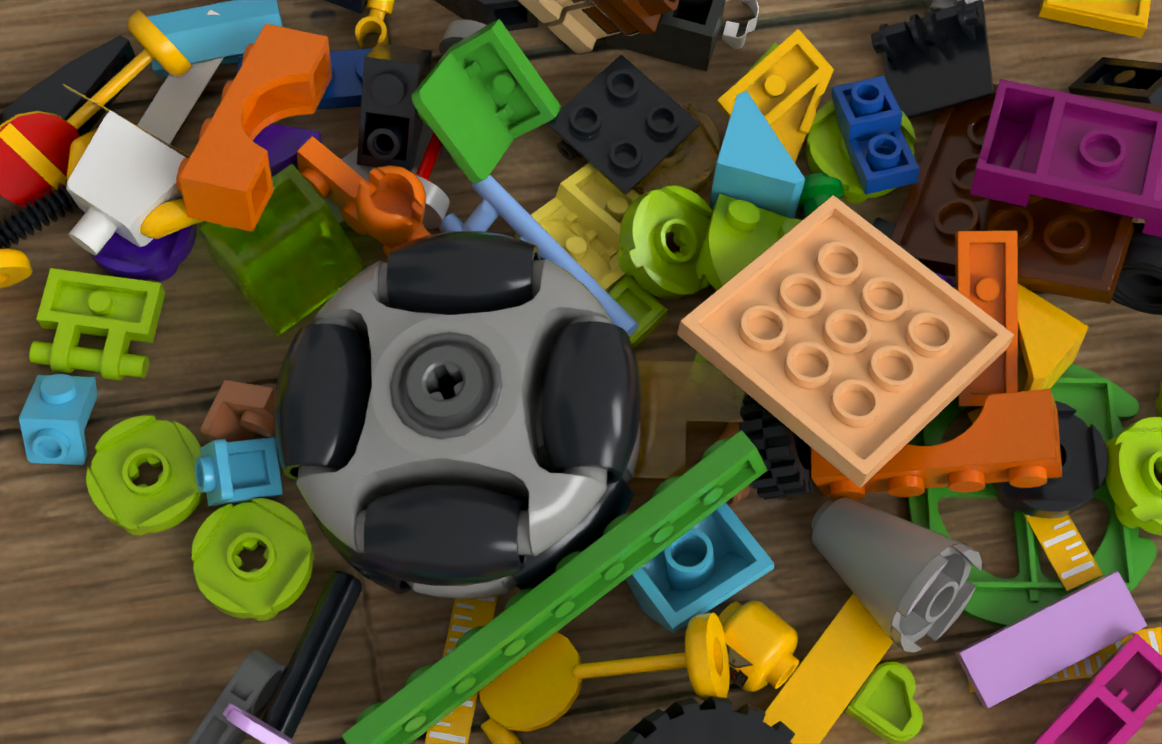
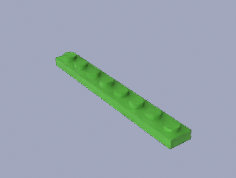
[342,430,768,744]

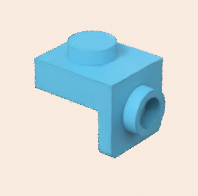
[19,374,98,465]
[194,437,283,506]

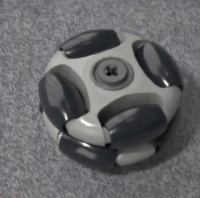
[273,231,641,599]

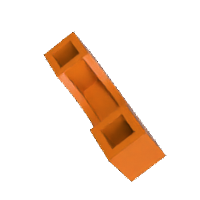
[176,24,332,232]
[811,389,1062,501]

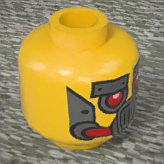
[718,601,799,691]

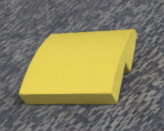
[514,163,673,293]

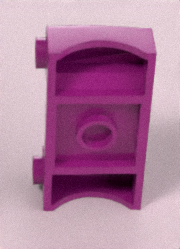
[970,79,1162,238]

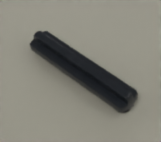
[261,570,362,739]

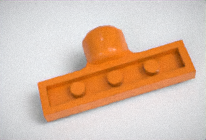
[297,136,431,258]

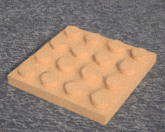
[677,195,1014,488]

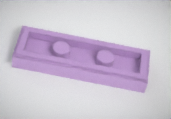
[955,571,1148,708]

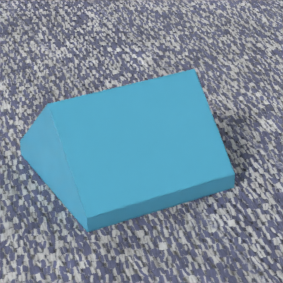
[709,91,805,219]
[626,503,774,634]

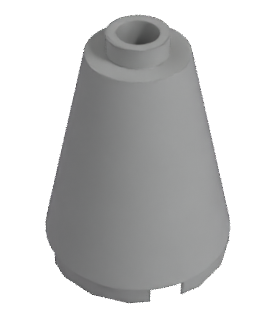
[811,497,982,653]

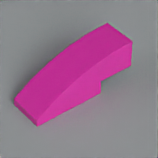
[1032,633,1162,744]

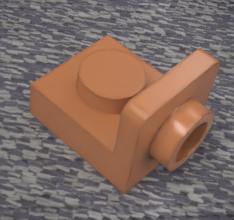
[201,380,276,442]

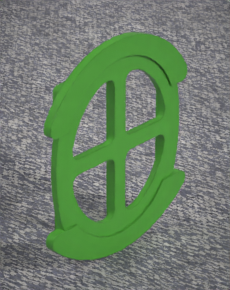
[907,364,1157,628]

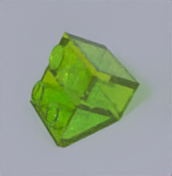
[199,164,366,337]

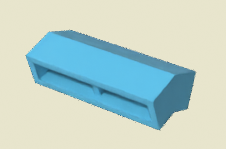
[147,0,283,78]

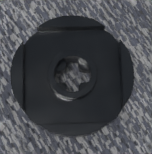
[991,401,1108,519]

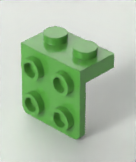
[412,19,562,184]

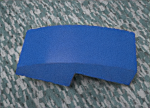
[831,75,920,195]

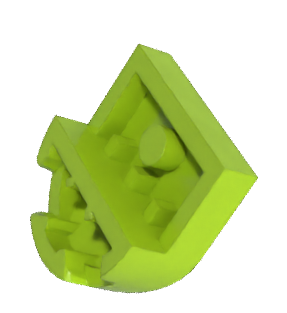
[696,193,802,291]

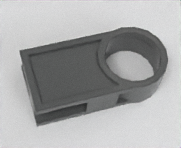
[187,649,286,744]

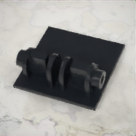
[871,0,994,119]
[546,55,700,195]

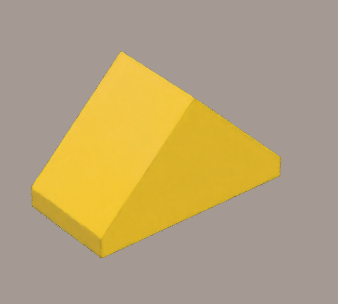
[1018,284,1089,392]

